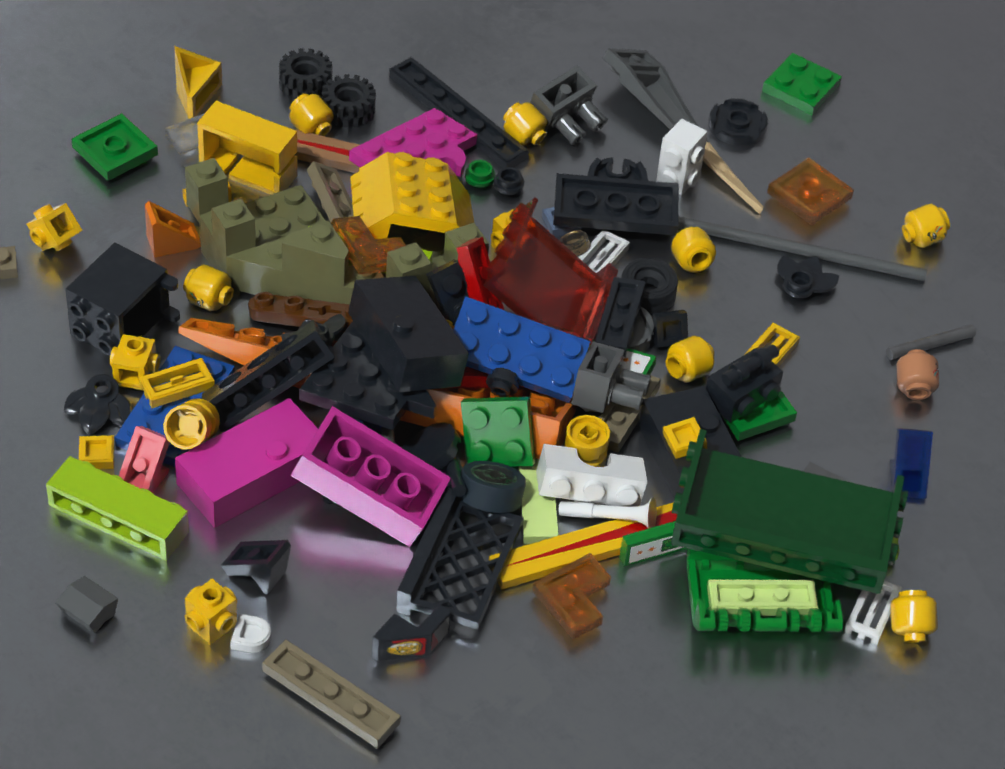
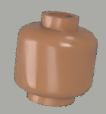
[896,349,939,400]

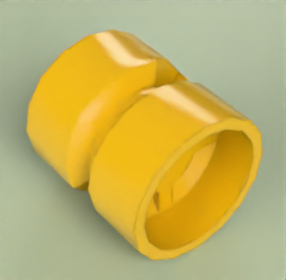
[163,398,220,449]
[564,415,610,467]

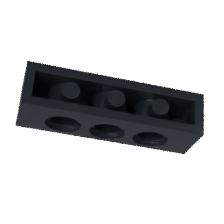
[202,320,335,432]

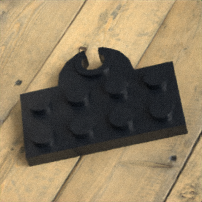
[553,157,679,235]

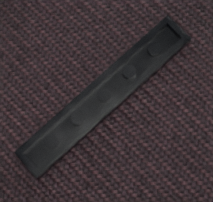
[389,57,529,168]

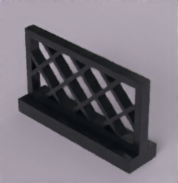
[397,487,524,629]

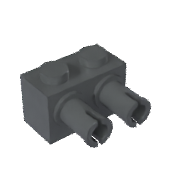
[530,65,608,146]
[571,342,651,413]

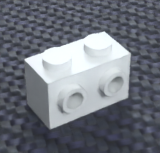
[656,119,708,195]

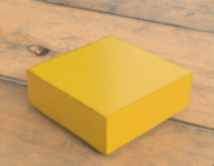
[663,417,707,459]
[79,435,115,469]

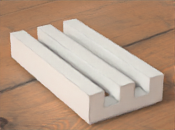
[571,229,630,286]
[844,580,902,645]

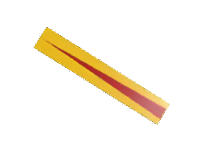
[488,502,677,590]

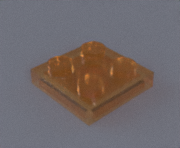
[767,158,854,225]

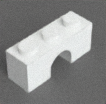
[536,444,647,507]

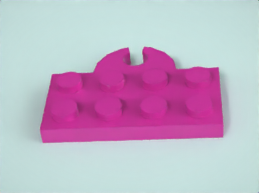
[349,108,477,177]

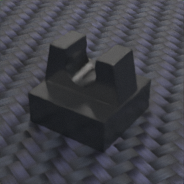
[652,309,688,348]

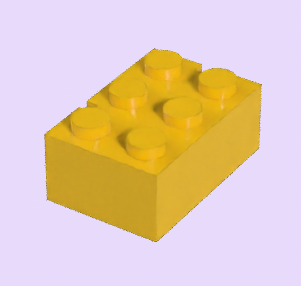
[197,101,297,195]

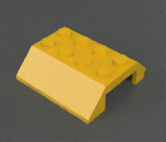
[350,152,474,246]

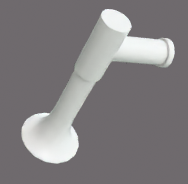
[559,497,657,528]

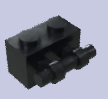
[706,345,783,423]

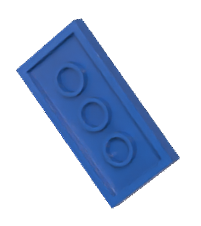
[453,296,591,403]
[114,346,235,467]

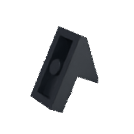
[221,540,291,595]

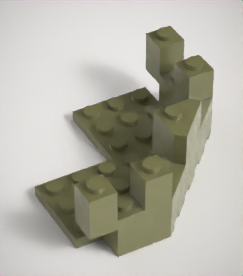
[185,158,489,315]

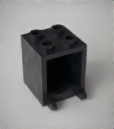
[65,242,180,355]

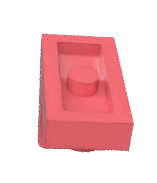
[119,426,170,493]

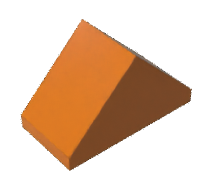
[145,201,201,258]

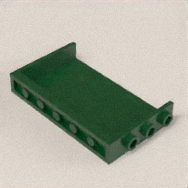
[671,429,908,594]

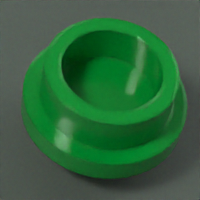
[465,160,495,188]

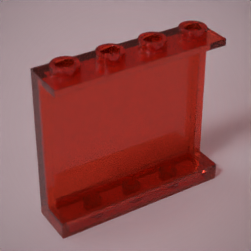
[483,197,618,346]

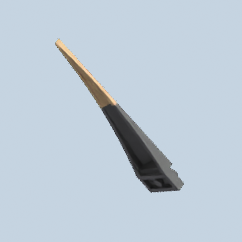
[603,49,764,215]

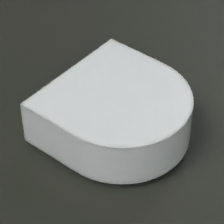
[230,614,271,653]

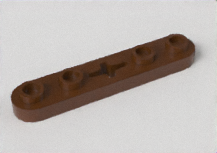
[248,292,353,333]

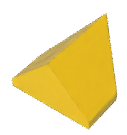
[174,46,222,120]

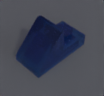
[890,428,933,499]

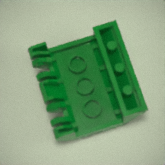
[686,548,843,632]

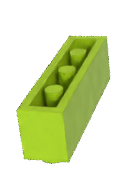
[46,456,189,561]

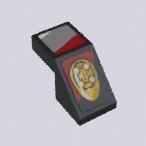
[372,604,451,661]

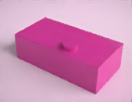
[175,398,318,528]
[290,406,451,547]

